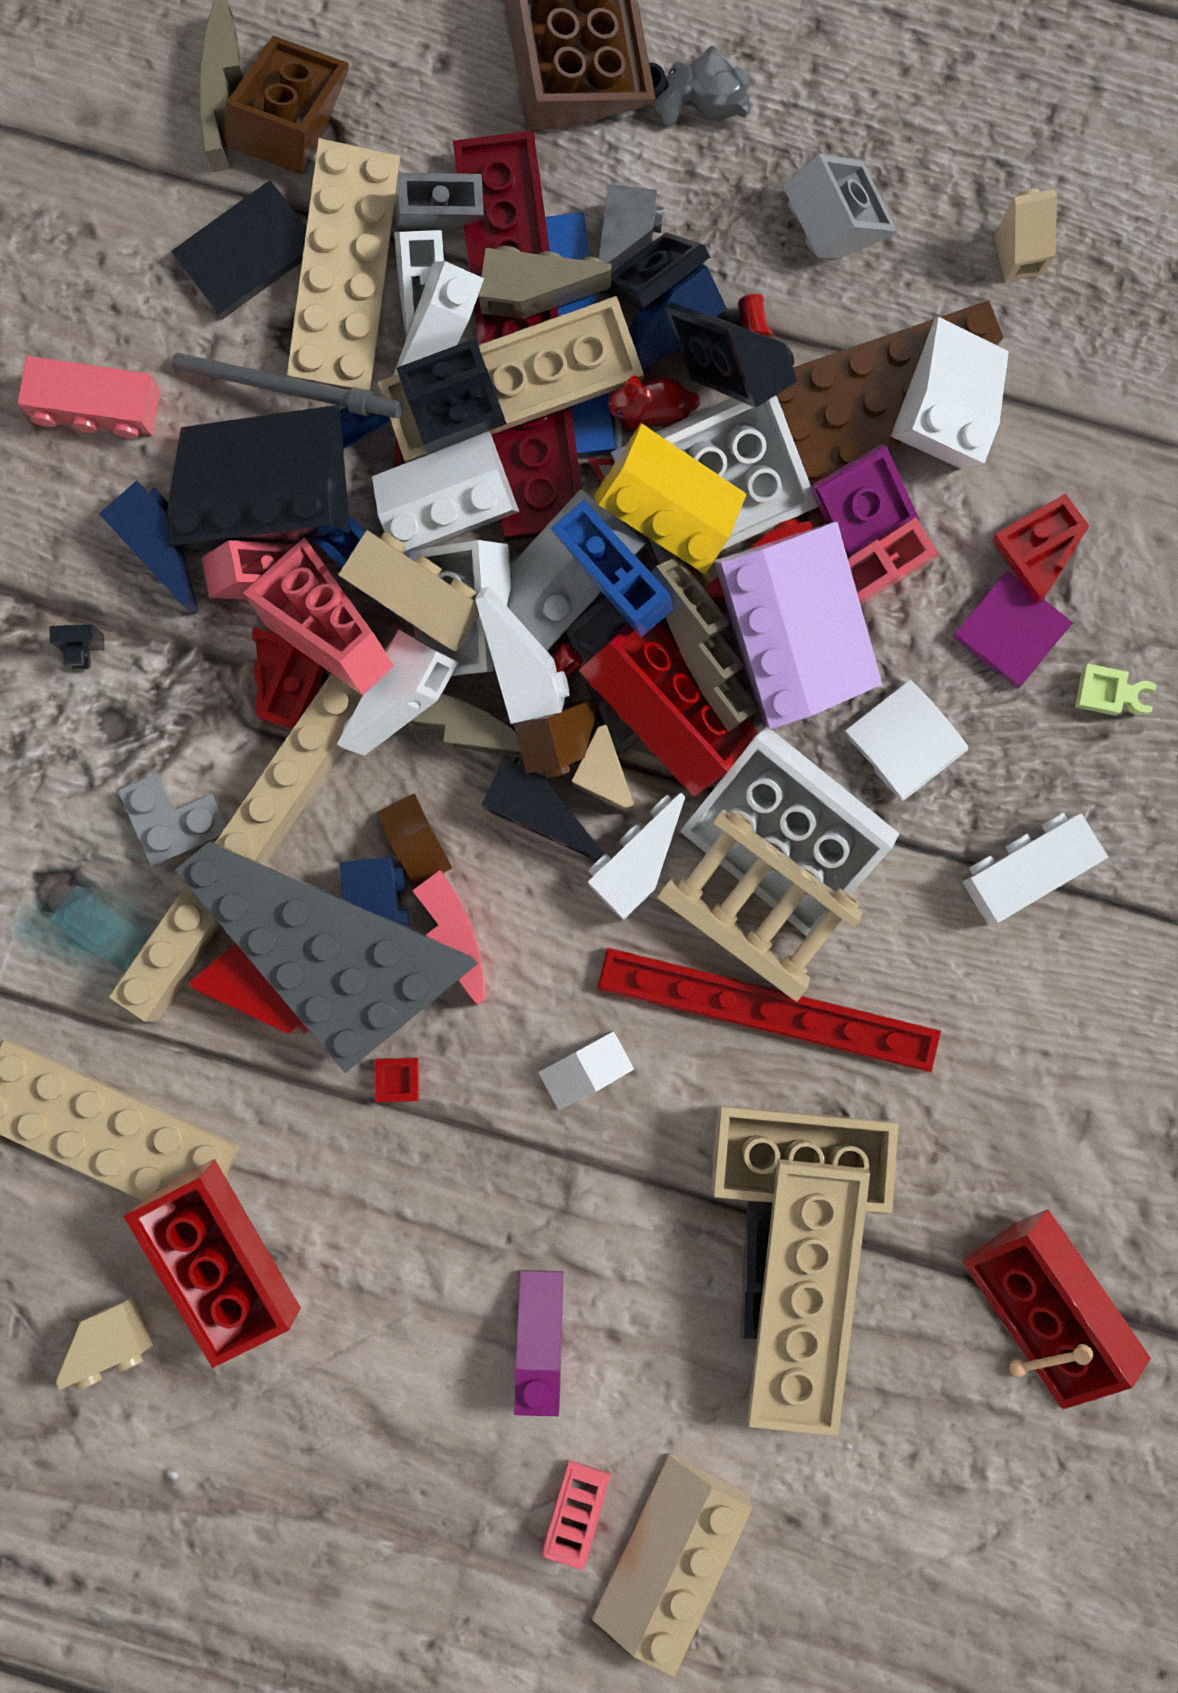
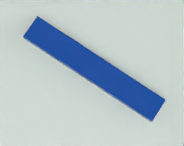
[545,212,615,458]

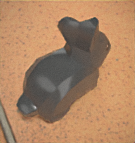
[653,46,751,126]

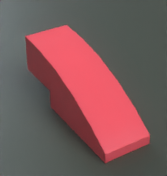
[848,517,940,605]
[413,870,487,1005]

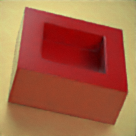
[375,1057,420,1102]

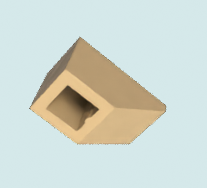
[993,189,1057,282]
[56,1296,153,1391]

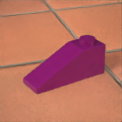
[514,1270,564,1417]

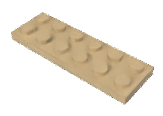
[287,138,400,391]
[378,296,644,463]
[0,1039,240,1201]
[747,1159,870,1436]

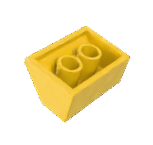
[594,423,747,574]

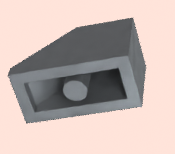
[395,172,484,233]
[599,184,664,273]

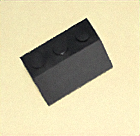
[664,302,798,408]

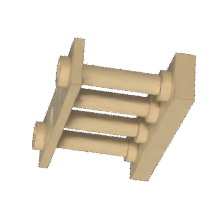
[657,809,862,1002]

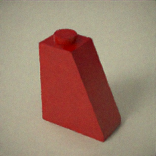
[189,943,310,1035]

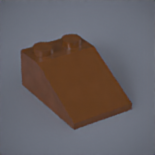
[225,35,349,174]

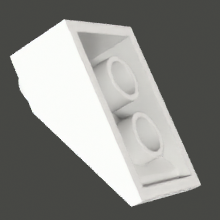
[891,317,1009,469]
[409,540,511,676]

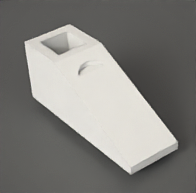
[337,630,458,756]
[588,793,685,921]

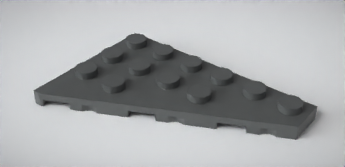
[175,841,478,1073]

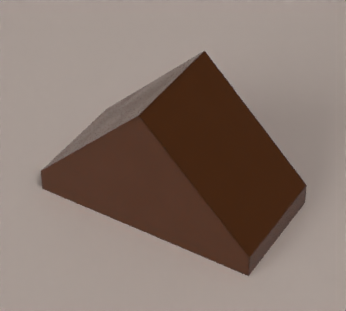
[377,793,453,888]

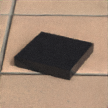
[608,232,711,307]

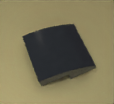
[396,338,507,454]

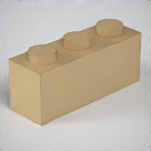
[338,530,480,652]

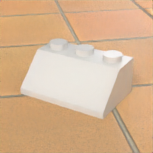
[372,431,519,556]

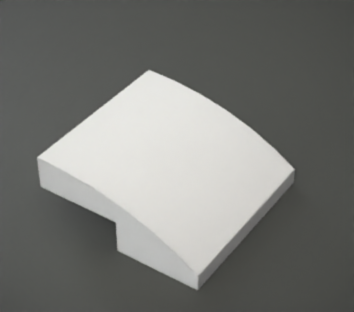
[845,679,968,802]

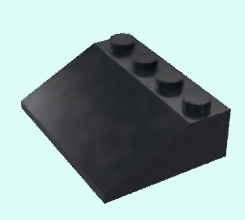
[168,405,350,553]

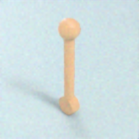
[1009,1344,1093,1377]

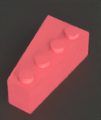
[243,537,394,696]

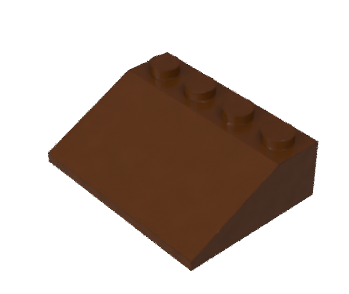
[504,0,656,129]

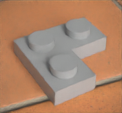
[118,773,228,868]

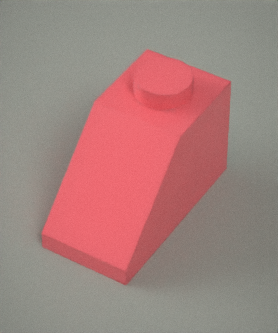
[202,540,295,599]

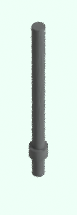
[172,353,403,419]

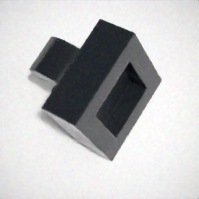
[49,624,105,670]

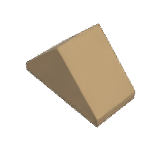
[571,725,634,813]

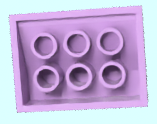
[714,521,882,729]

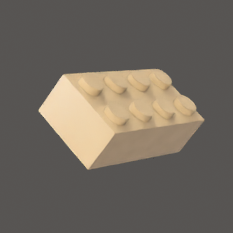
[710,1105,899,1214]

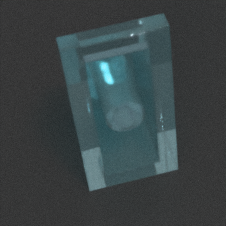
[49,885,151,972]

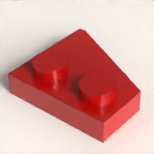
[992,494,1090,604]
[252,627,326,731]

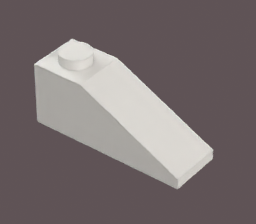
[394,230,444,338]
[393,261,484,376]
[475,587,569,724]

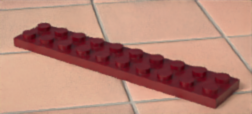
[452,130,582,541]

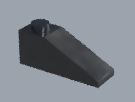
[481,757,602,862]

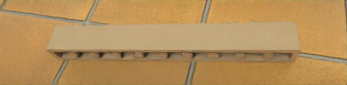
[109,673,362,1022]

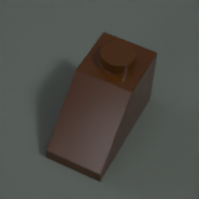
[514,698,598,778]

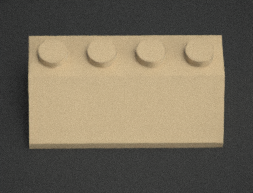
[592,1453,753,1678]

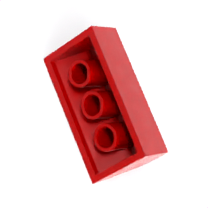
[579,622,758,797]
[123,1159,301,1368]
[962,1209,1151,1410]

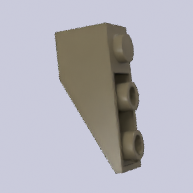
[479,246,612,319]

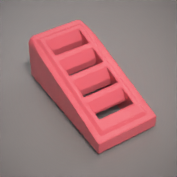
[542,1460,611,1570]

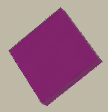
[809,444,920,559]
[952,570,1073,689]

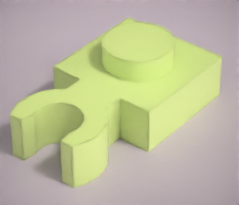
[1075,663,1157,716]

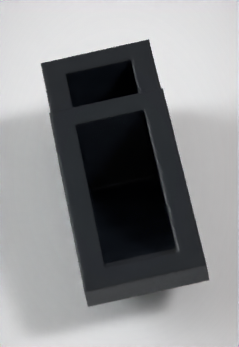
[741,1201,773,1339]

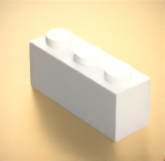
[961,812,1109,925]

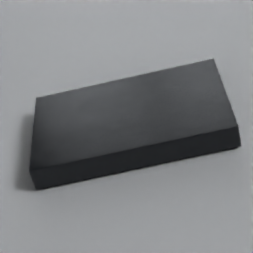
[171,180,307,320]

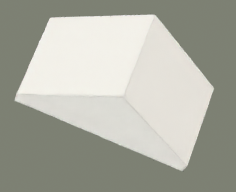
[538,1031,634,1110]

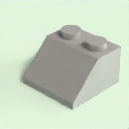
[782,154,897,259]

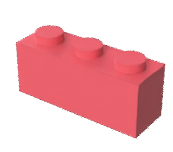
[17,356,161,439]

